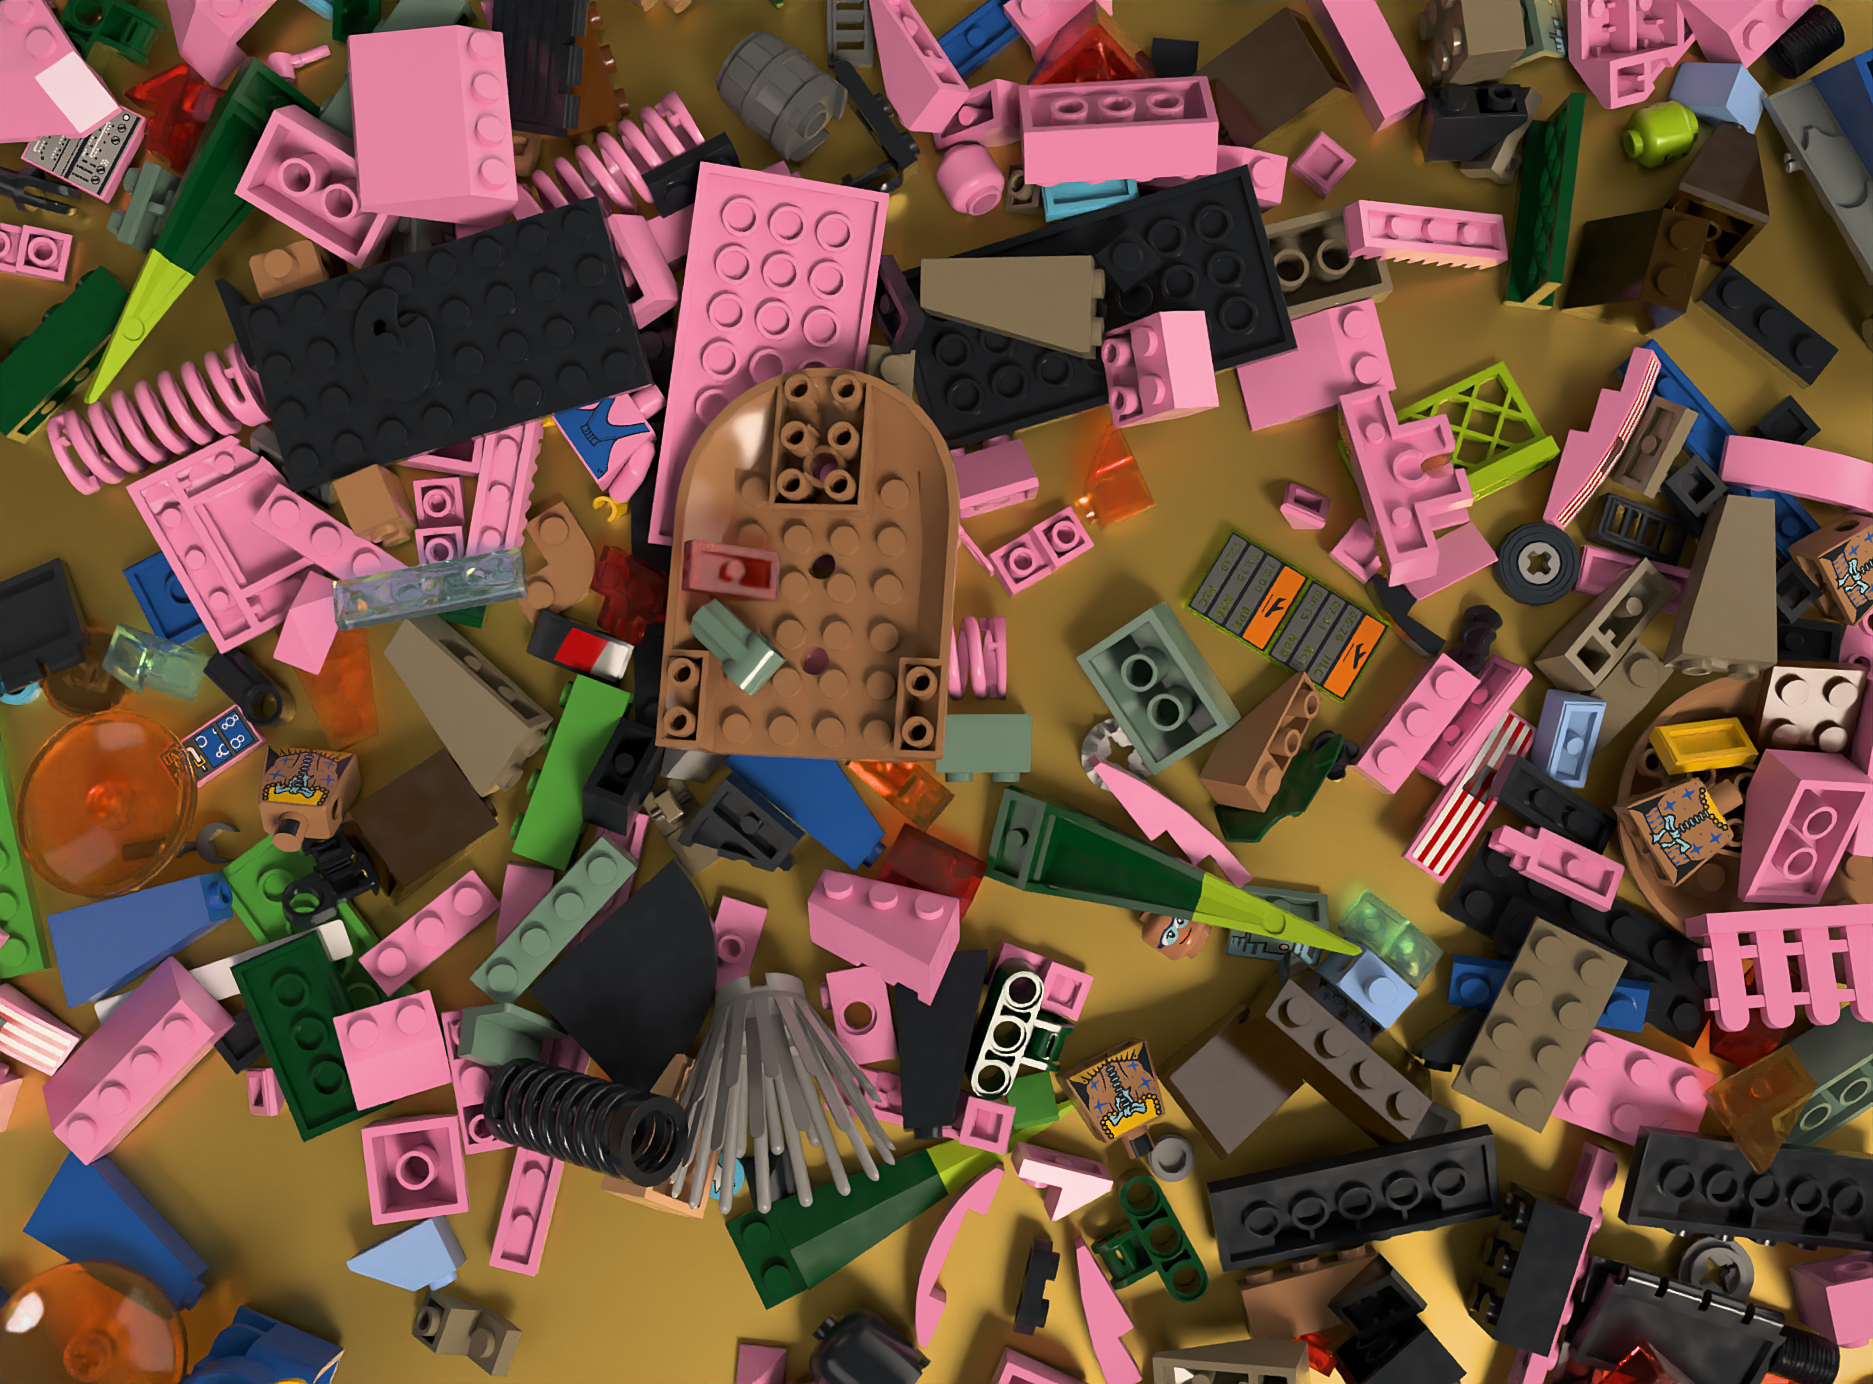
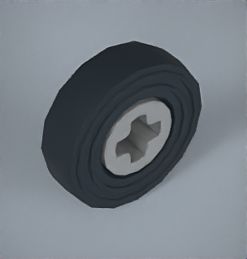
[1493,522,1580,606]

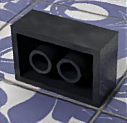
[1467,1182,1593,1358]
[1327,1315,1467,1384]

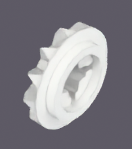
[1081,718,1152,792]

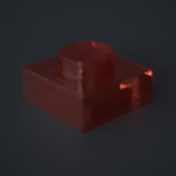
[1286,1332,1338,1377]

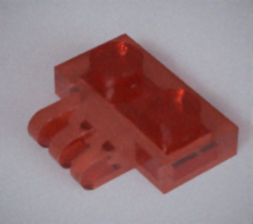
[590,545,670,646]

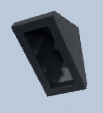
[1327,1253,1428,1341]

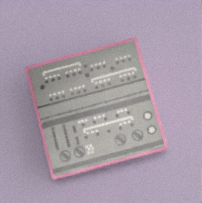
[21,105,151,204]

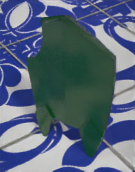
[1214,734,1345,843]

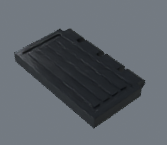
[492,0,589,138]
[0,558,92,697]
[1568,1264,1787,1384]

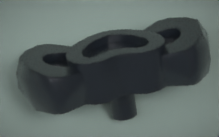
[1448,605,1503,672]

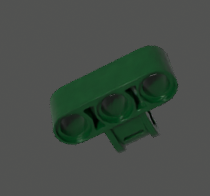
[59,0,167,77]
[965,958,1075,1100]
[1091,1168,1209,1303]

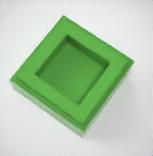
[1006,1071,1060,1130]

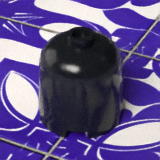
[809,1307,931,1384]

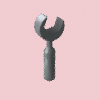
[124,822,240,864]

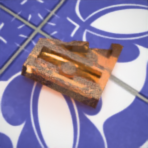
[1703,1044,1818,1175]

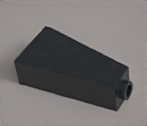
[895,949,989,1140]

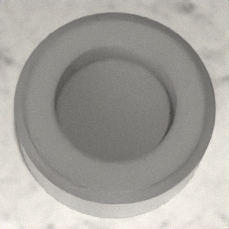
[1147,1132,1196,1182]

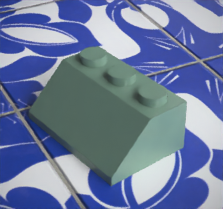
[1076,600,1242,776]
[1733,1004,1873,1146]

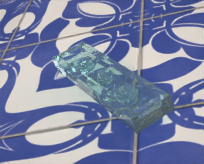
[333,547,528,631]

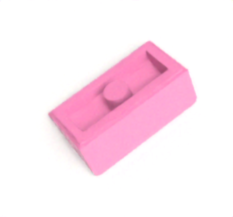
[1399,521,1498,603]

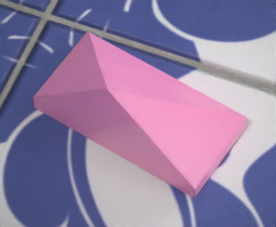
[273,571,355,676]

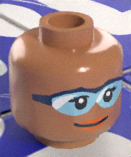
[1138,911,1212,961]

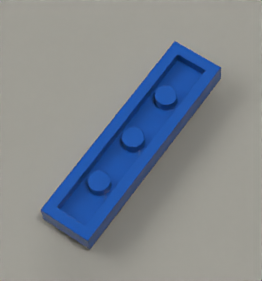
[1448,954,1650,1033]

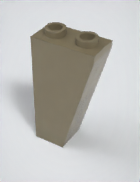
[920,255,1105,359]
[1664,494,1777,680]
[383,610,553,797]

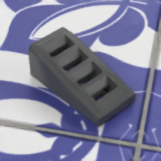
[827,0,874,68]

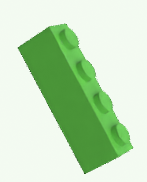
[510,674,635,871]

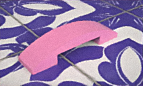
[1718,435,1873,518]
[823,1065,1016,1155]
[916,1161,1005,1348]

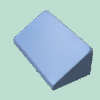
[1529,689,1607,788]

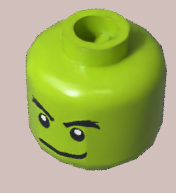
[1623,99,1699,168]

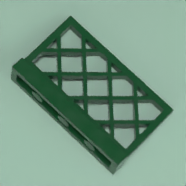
[1502,93,1586,311]

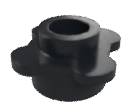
[1309,730,1359,782]

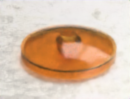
[17,710,198,899]
[0,1258,188,1384]

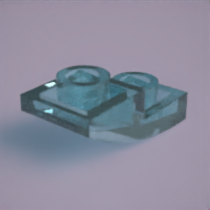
[1338,889,1444,990]

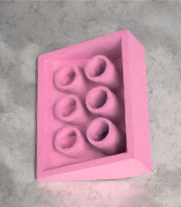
[347,25,518,228]

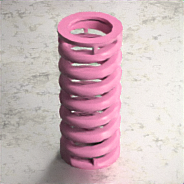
[512,90,705,220]
[47,341,271,495]
[805,616,1006,700]

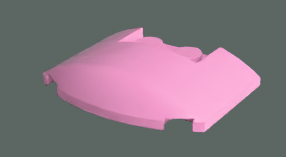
[126,435,324,654]

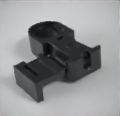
[282,823,380,928]

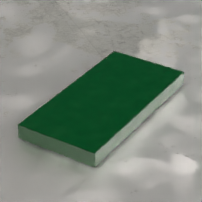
[230,929,394,1142]

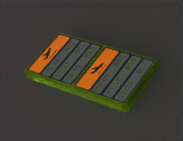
[1183,529,1392,705]

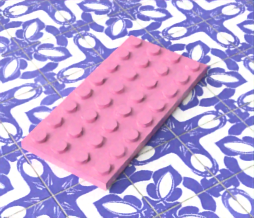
[648,161,889,570]

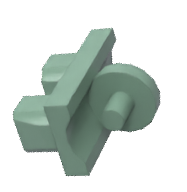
[107,161,182,255]

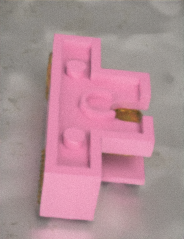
[1337,384,1474,587]

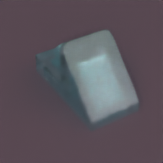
[102,623,211,702]

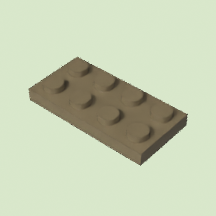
[1451,916,1628,1133]

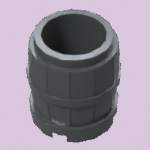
[716,31,848,162]

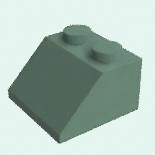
[936,714,1032,782]

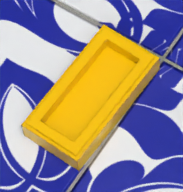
[1648,717,1759,775]

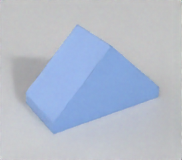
[1666,62,1768,134]

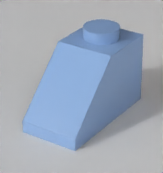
[346,1215,467,1292]

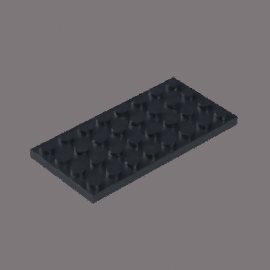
[902,164,1298,451]
[239,196,655,492]

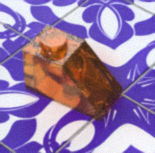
[1078,420,1155,532]
[845,761,955,832]

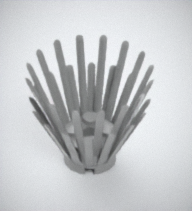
[669,973,896,1214]

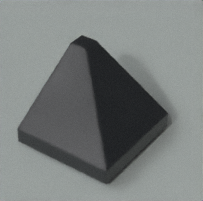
[742,1144,797,1209]

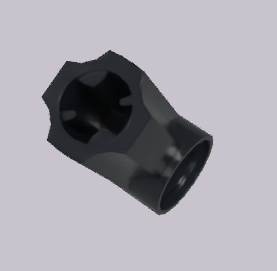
[203,646,297,728]

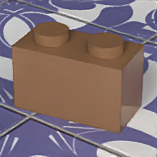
[332,463,419,548]

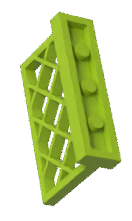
[1336,361,1560,502]

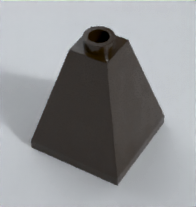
[1656,122,1770,267]

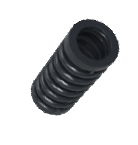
[483,1057,689,1188]

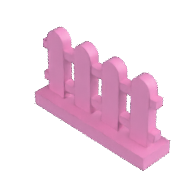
[1684,904,1873,1032]

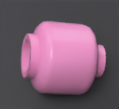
[936,144,1005,216]

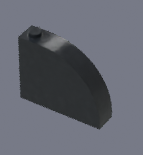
[529,857,719,1092]

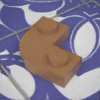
[509,500,597,627]

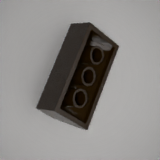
[1239,951,1433,1146]

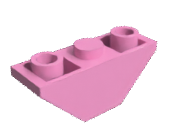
[441,1004,514,1155]

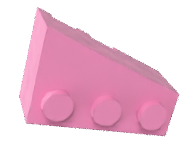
[808,869,960,1006]

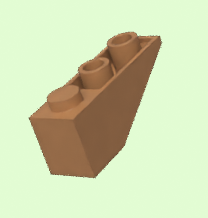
[1199,670,1323,813]

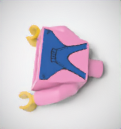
[542,383,667,522]

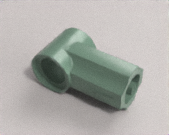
[688,598,786,696]

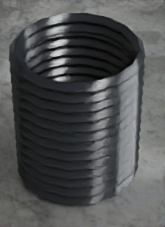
[1765,5,1845,80]
[1767,1324,1841,1384]

